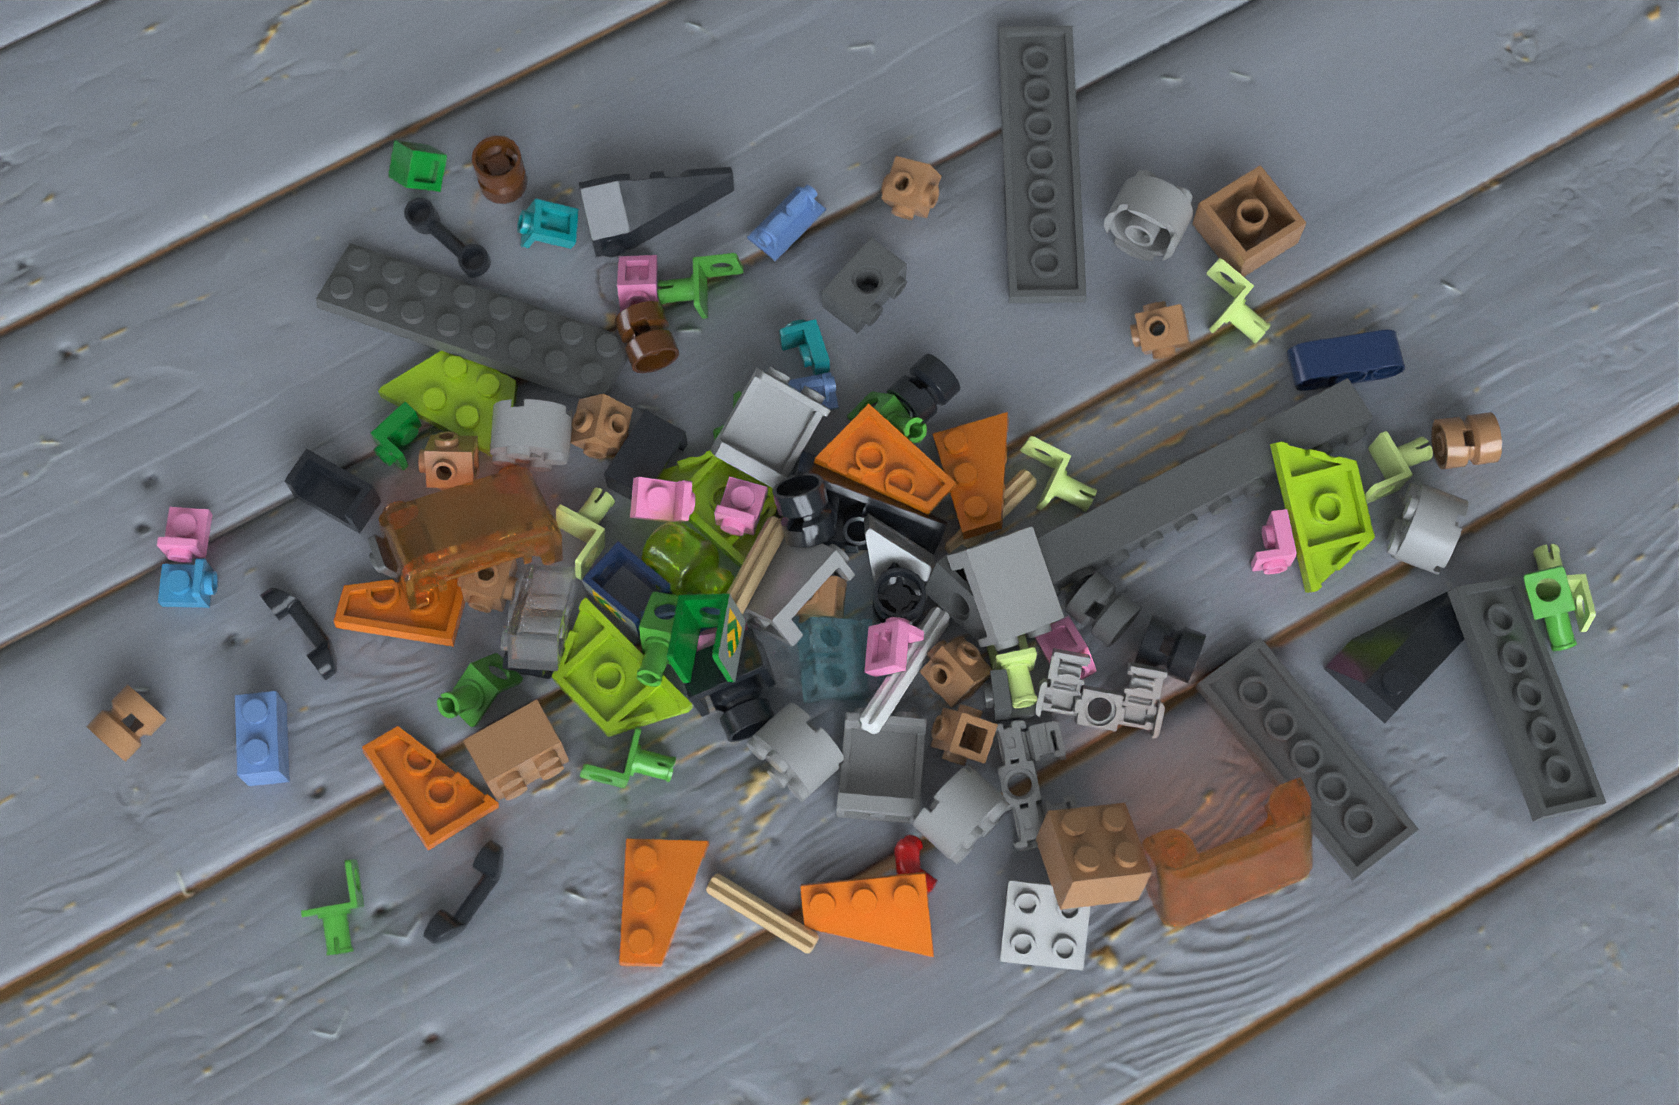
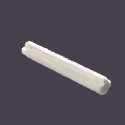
[859,607,950,734]

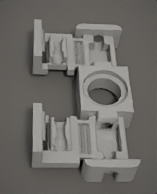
[1034,648,1168,738]
[994,720,1077,852]

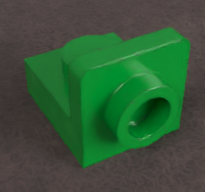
[370,402,422,471]

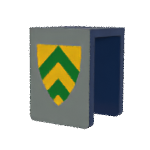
[582,541,673,638]

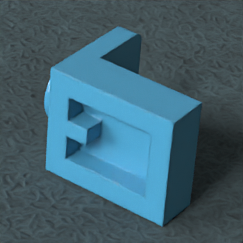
[158,558,218,608]

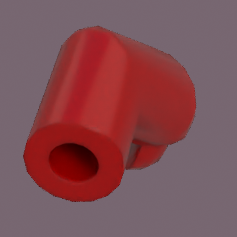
[894,834,938,895]

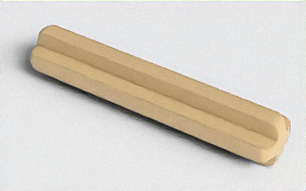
[945,469,1037,554]
[727,516,785,615]
[706,873,819,954]

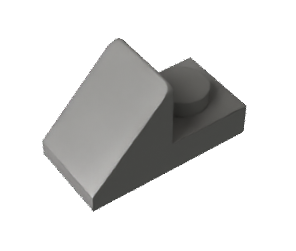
[864,514,935,584]

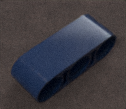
[1287,329,1405,391]

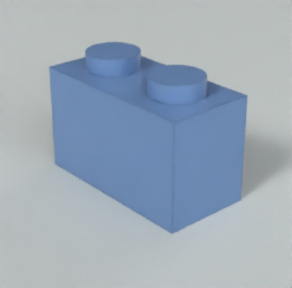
[235,691,290,786]

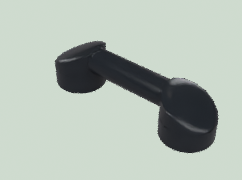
[404,197,491,278]
[260,588,337,680]
[423,840,504,944]

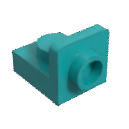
[517,198,579,249]
[779,319,830,375]

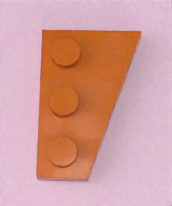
[814,404,956,515]
[933,412,1009,539]
[333,570,465,647]
[362,726,499,851]
[619,839,709,967]
[800,872,934,957]

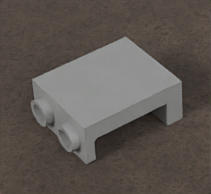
[710,366,831,488]
[947,526,1064,651]
[743,537,855,647]
[836,708,927,824]

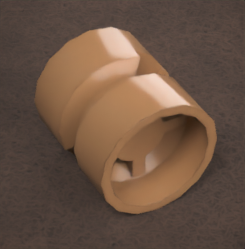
[1431,412,1502,469]
[86,684,167,762]

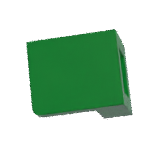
[388,140,447,192]

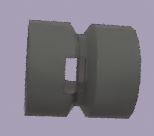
[1065,572,1142,647]

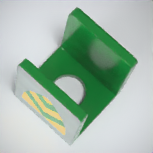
[667,593,746,683]

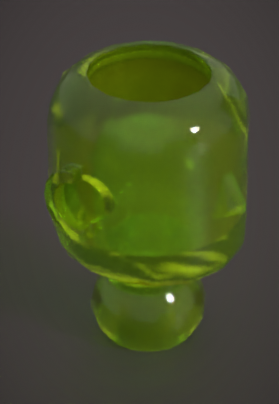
[641,522,735,596]

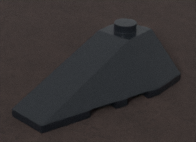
[579,167,734,257]
[776,451,947,555]
[1324,585,1465,724]

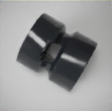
[887,353,960,424]
[772,473,836,548]
[872,567,926,627]
[1134,614,1206,683]
[709,674,775,742]

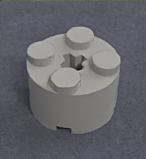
[1104,170,1193,261]
[490,399,573,472]
[1387,483,1468,575]
[746,702,844,802]
[913,765,1011,864]

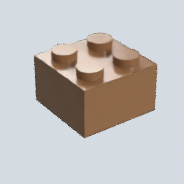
[1192,165,1306,277]
[463,700,569,801]
[1036,803,1152,910]

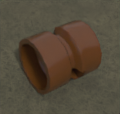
[472,135,528,204]
[615,301,680,373]

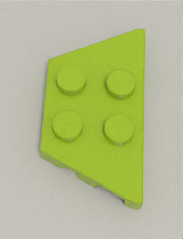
[378,351,518,457]
[1270,442,1375,593]
[658,450,778,568]
[552,597,693,737]

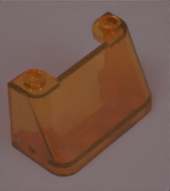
[378,465,563,611]
[1141,777,1313,928]

